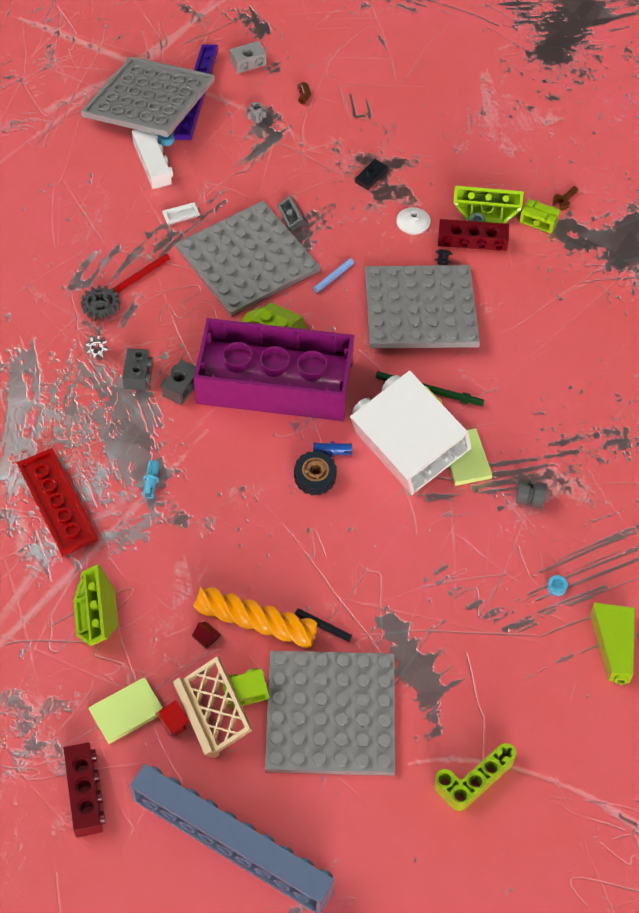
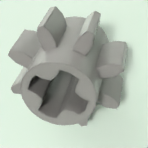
[247,102,267,123]
[85,334,108,358]

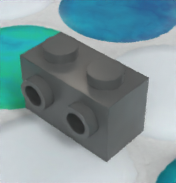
[122,348,153,390]

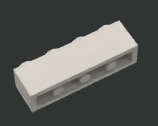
[132,130,173,189]

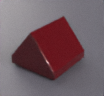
[192,622,221,649]

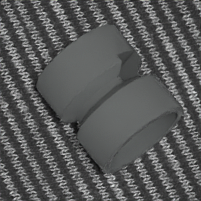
[515,479,547,508]

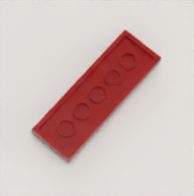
[17,448,99,557]

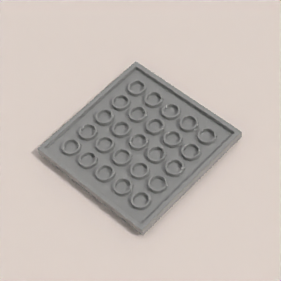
[81,57,215,137]
[175,201,320,317]
[365,265,480,349]
[265,650,395,776]

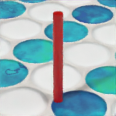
[113,253,170,293]

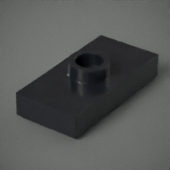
[355,159,388,190]

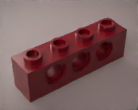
[438,219,509,251]
[63,742,106,838]

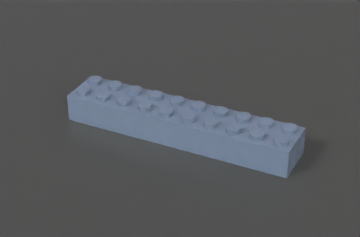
[129,764,335,913]

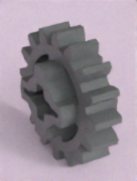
[81,285,120,321]

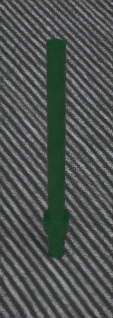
[376,371,484,407]

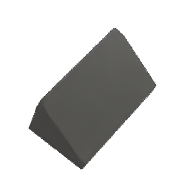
[277,195,309,230]

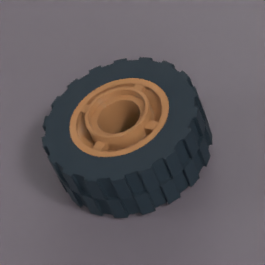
[294,451,337,495]

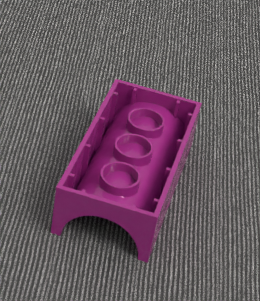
[194,318,354,421]

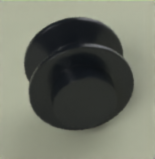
[434,249,453,265]

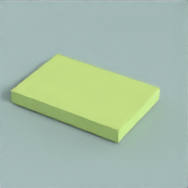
[449,428,492,486]
[88,677,163,745]

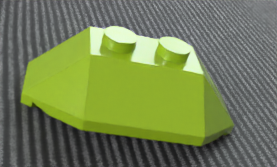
[453,186,524,223]
[241,303,307,329]
[73,564,119,646]

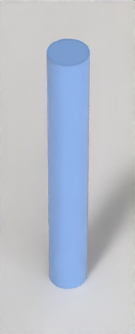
[313,258,354,293]

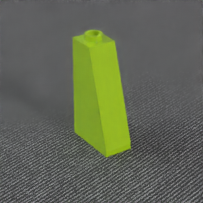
[590,603,635,685]

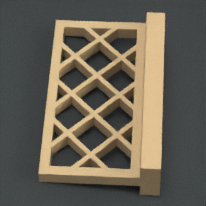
[173,657,253,758]

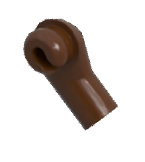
[297,82,311,105]

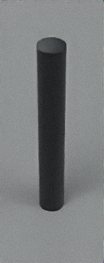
[295,608,352,642]

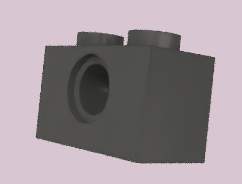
[161,359,196,405]

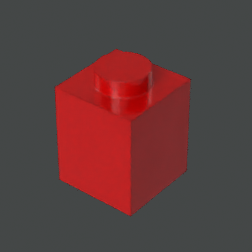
[155,700,190,736]

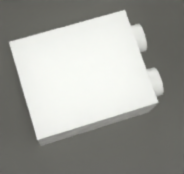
[350,370,471,495]

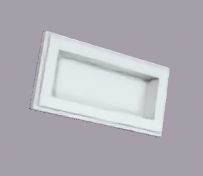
[162,202,200,225]

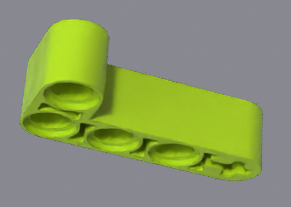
[434,743,517,811]

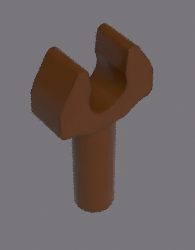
[552,186,578,211]

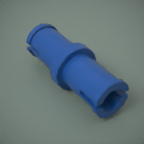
[313,441,352,457]

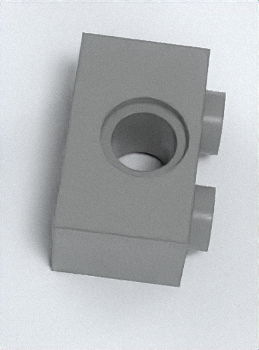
[229,41,267,74]

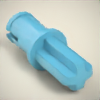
[142,460,159,498]

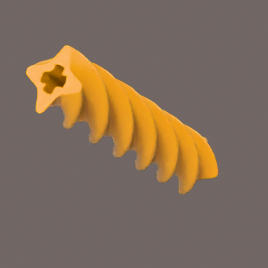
[194,586,319,648]

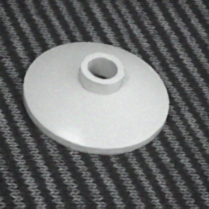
[396,207,431,235]

